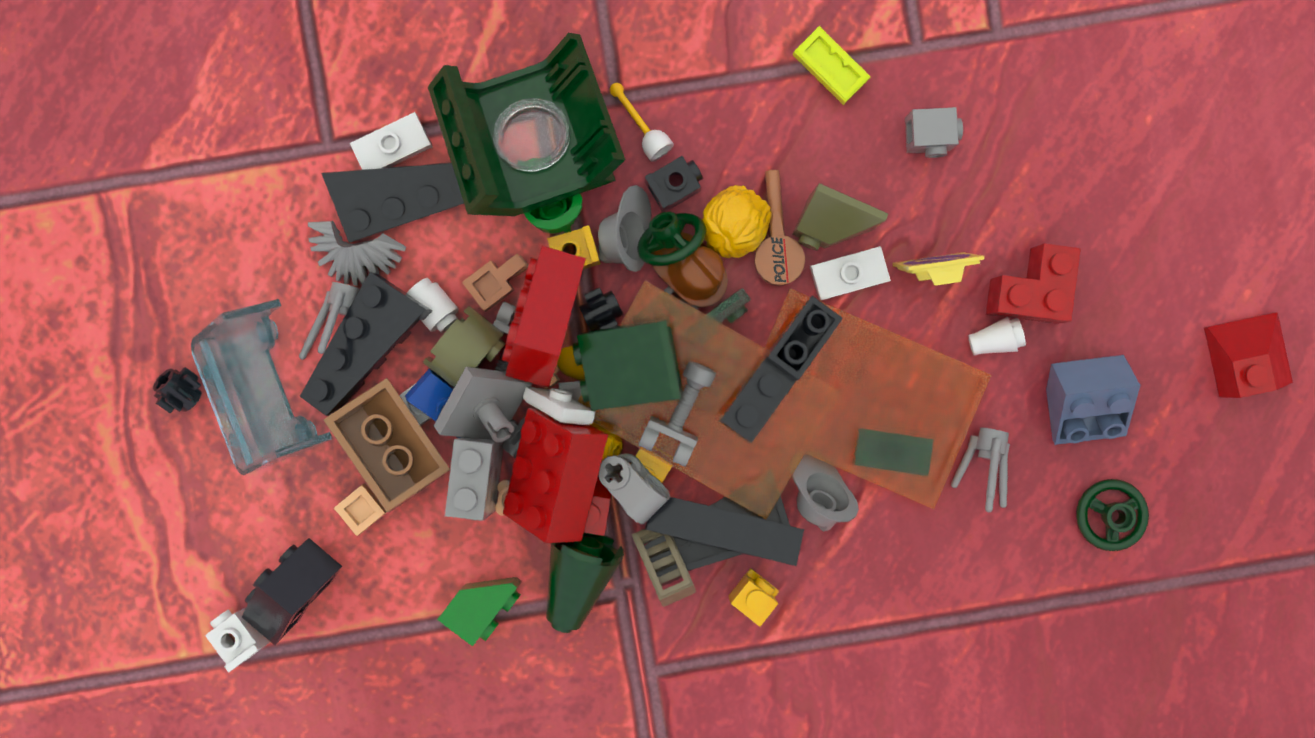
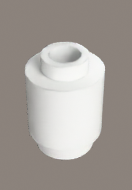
[407,278,459,333]

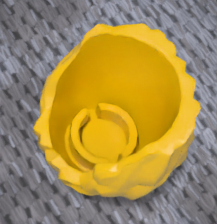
[702,185,772,258]

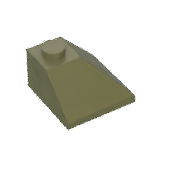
[792,183,888,251]

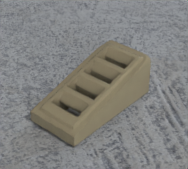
[631,529,696,607]

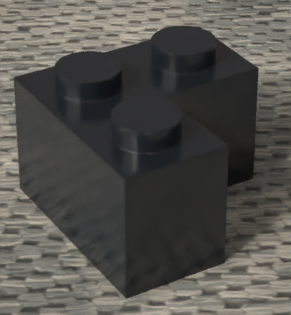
[242,538,342,645]

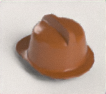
[651,232,728,307]

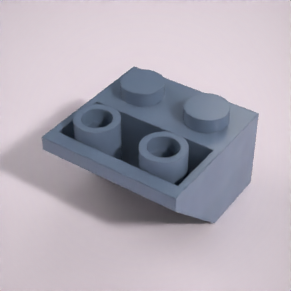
[1046,355,1141,445]

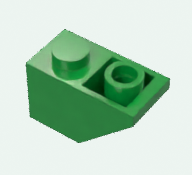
[437,577,522,647]

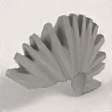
[308,221,406,286]

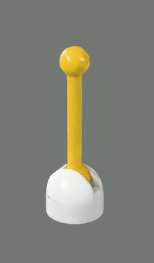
[609,83,674,162]

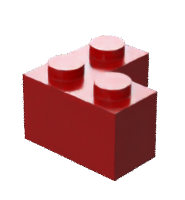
[986,243,1081,324]

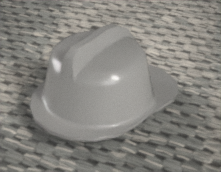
[598,185,651,272]
[790,450,859,532]

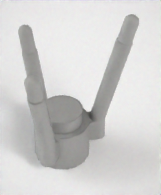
[299,282,360,360]
[951,427,1010,512]

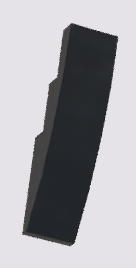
[644,497,804,566]

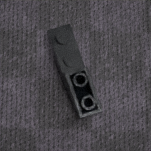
[719,296,843,444]

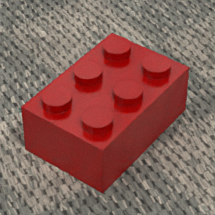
[502,246,586,388]
[502,408,608,543]

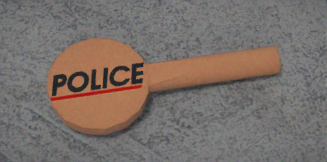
[754,170,805,286]

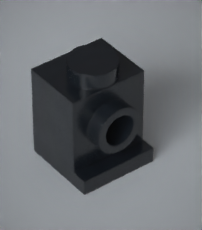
[645,156,703,213]

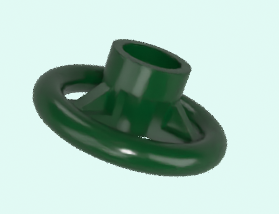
[637,212,706,266]
[1076,479,1149,551]

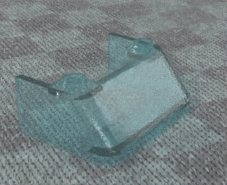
[191,299,333,475]

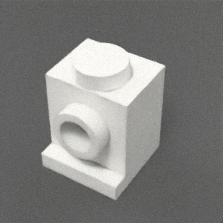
[205,608,270,673]

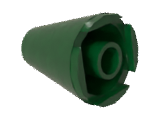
[546,533,624,633]

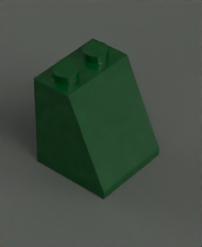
[573,317,683,411]

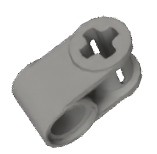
[598,453,670,524]

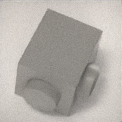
[905,107,963,158]

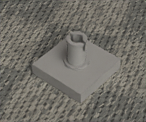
[434,367,532,442]

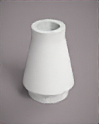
[968,317,1026,356]

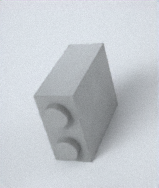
[445,437,504,521]

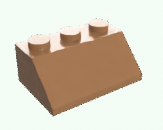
[323,378,450,512]

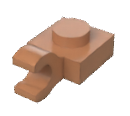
[462,254,528,312]

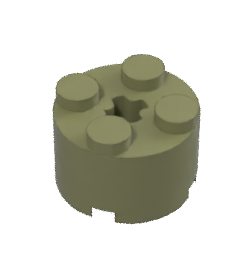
[423,306,506,388]

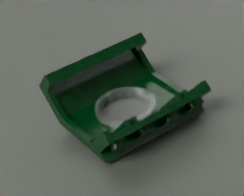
[428,32,625,216]

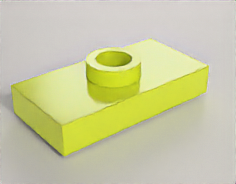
[793,26,871,105]

